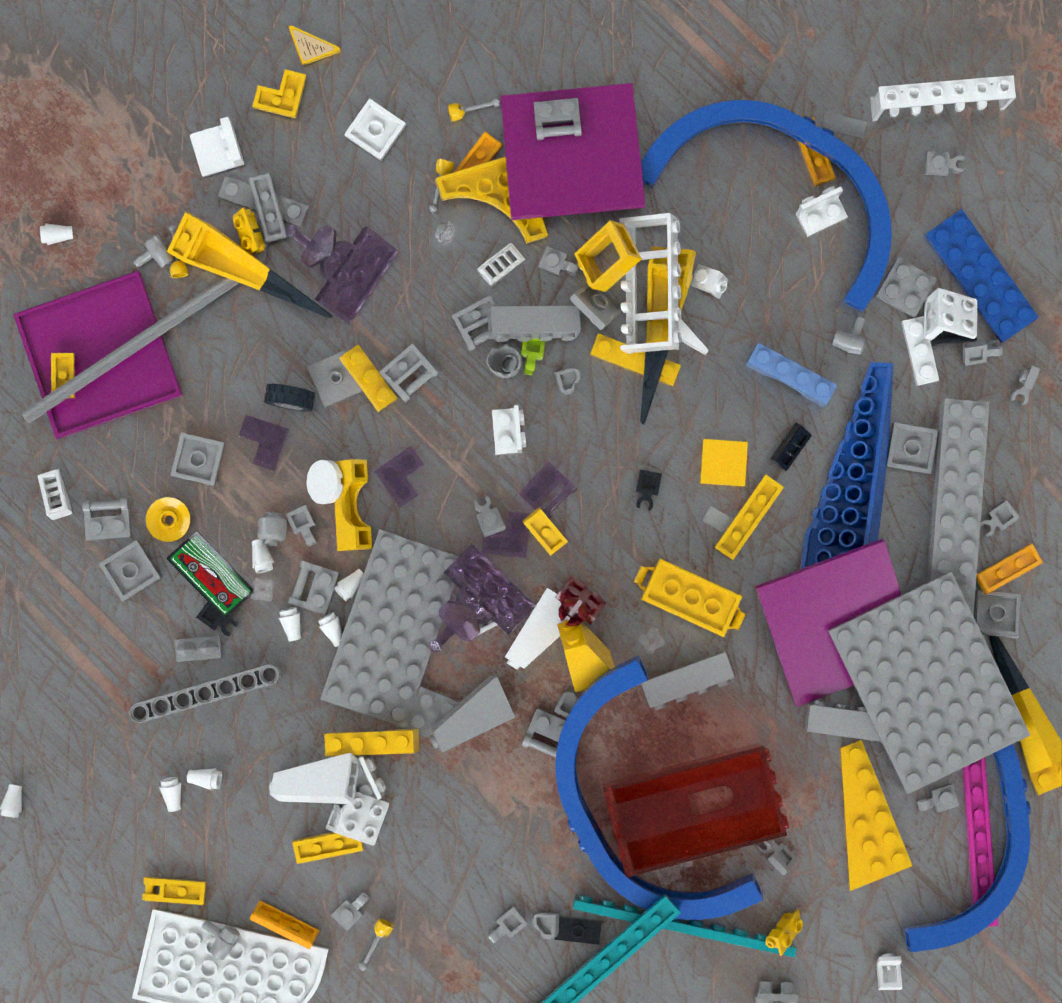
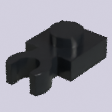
[636,470,662,511]
[196,602,239,636]

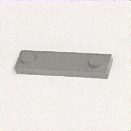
[218,176,309,228]

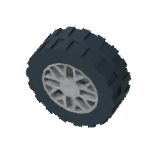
[264,383,316,412]

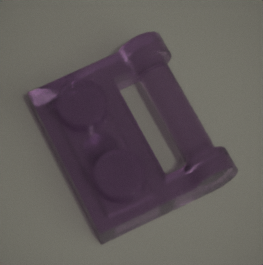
[518,461,578,519]

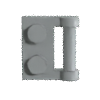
[534,98,582,140]
[451,295,497,351]
[379,343,439,403]
[82,497,132,541]
[288,561,340,615]
[521,708,566,758]

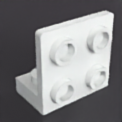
[190,117,245,177]
[796,186,848,237]
[924,288,977,340]
[492,405,526,455]
[355,755,387,799]
[326,791,389,846]

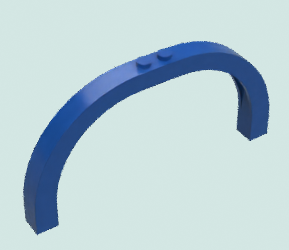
[641,100,892,313]
[555,655,763,920]
[904,744,1031,952]

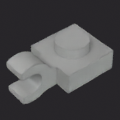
[538,246,579,276]
[963,339,1003,366]
[1010,366,1040,406]
[285,505,317,547]
[916,784,959,812]
[756,835,798,875]
[331,892,370,931]
[488,906,528,944]

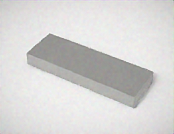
[249,172,288,243]

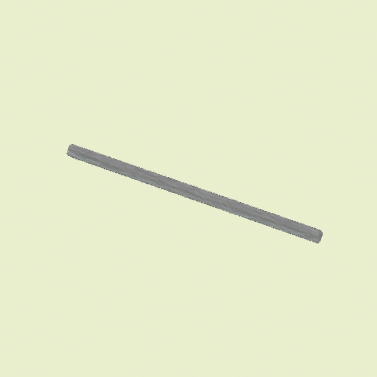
[22,277,239,423]

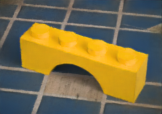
[334,459,372,551]
[324,729,420,757]

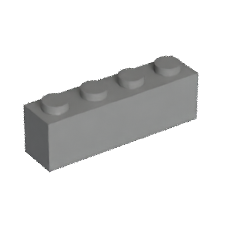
[487,306,581,342]
[641,652,735,710]
[804,700,881,742]

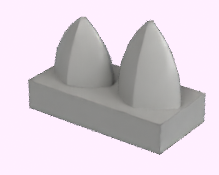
[175,636,222,662]

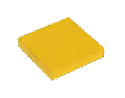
[700,439,748,487]

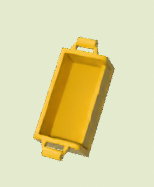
[633,558,746,637]

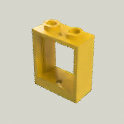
[574,220,642,292]

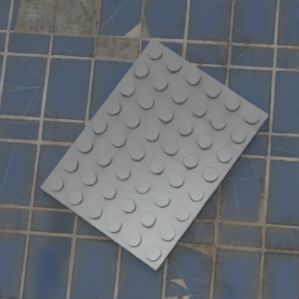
[828,572,1030,794]

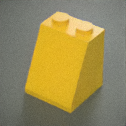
[557,620,615,692]

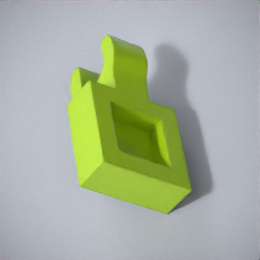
[520,338,545,375]

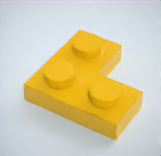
[252,69,307,119]

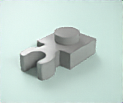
[925,151,965,176]
[474,496,505,537]
[980,500,1020,537]

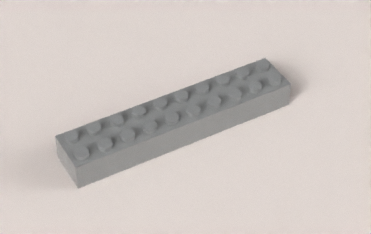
[926,398,990,616]

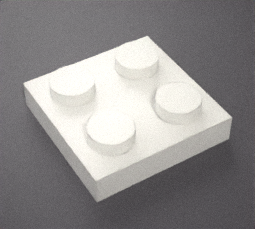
[344,98,406,161]

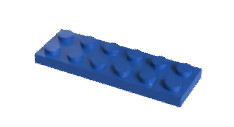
[924,209,1039,343]

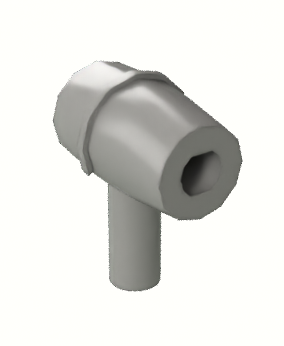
[133,235,175,268]
[832,317,866,355]
[202,920,240,960]

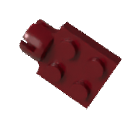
[555,576,606,626]

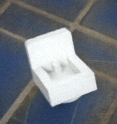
[690,264,728,299]
[876,953,903,990]

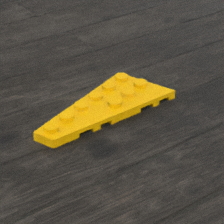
[840,740,912,891]

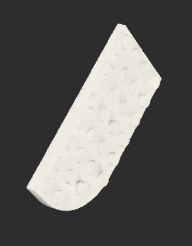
[132,908,329,1003]

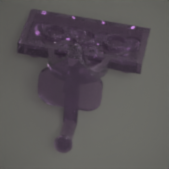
[286,225,399,324]
[429,544,536,653]

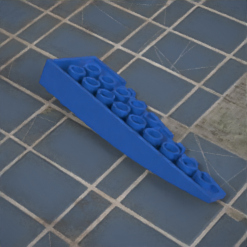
[801,362,894,569]

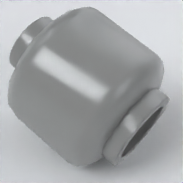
[257,512,287,546]

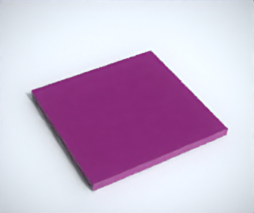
[501,83,645,220]
[13,270,183,440]
[755,539,902,707]

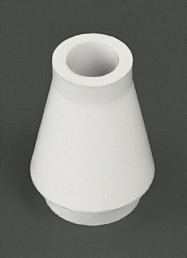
[40,223,73,245]
[251,539,274,573]
[334,569,363,601]
[278,607,301,641]
[318,612,343,647]
[187,768,222,791]
[159,777,181,812]
[0,784,22,818]

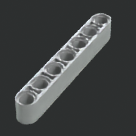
[129,664,282,723]

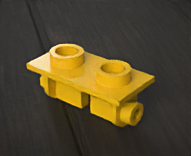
[232,207,266,255]
[766,909,803,956]

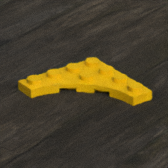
[435,157,548,244]

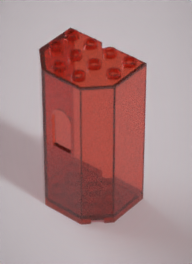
[602,743,789,878]

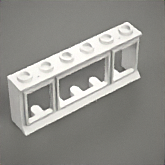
[870,75,1016,121]
[619,213,682,354]

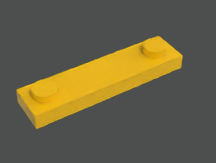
[590,333,681,387]
[714,474,784,560]

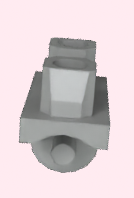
[755,981,798,1003]

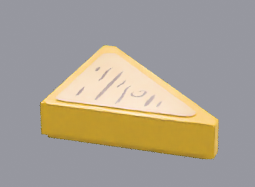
[288,25,341,66]

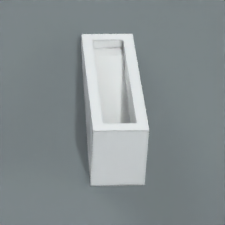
[679,319,708,355]

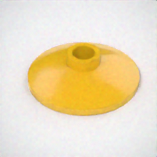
[146,497,191,542]

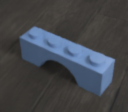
[745,343,837,407]

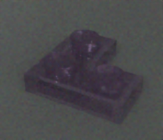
[239,415,289,471]
[375,446,424,508]
[482,511,530,558]

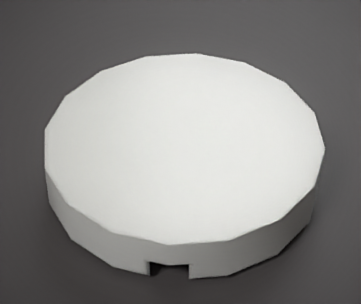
[306,460,343,504]

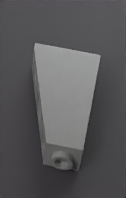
[429,675,515,753]

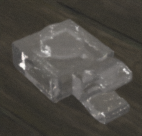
[652,855,694,886]

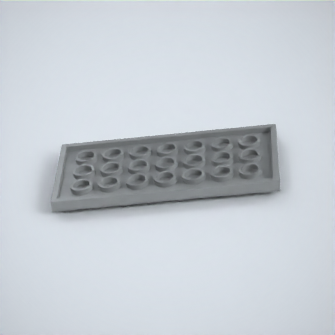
[320,529,464,728]

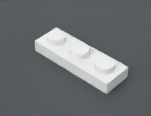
[901,316,939,386]

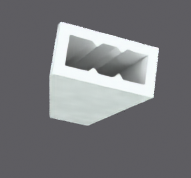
[505,588,567,670]
[269,753,360,804]

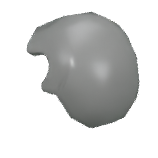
[486,344,522,378]

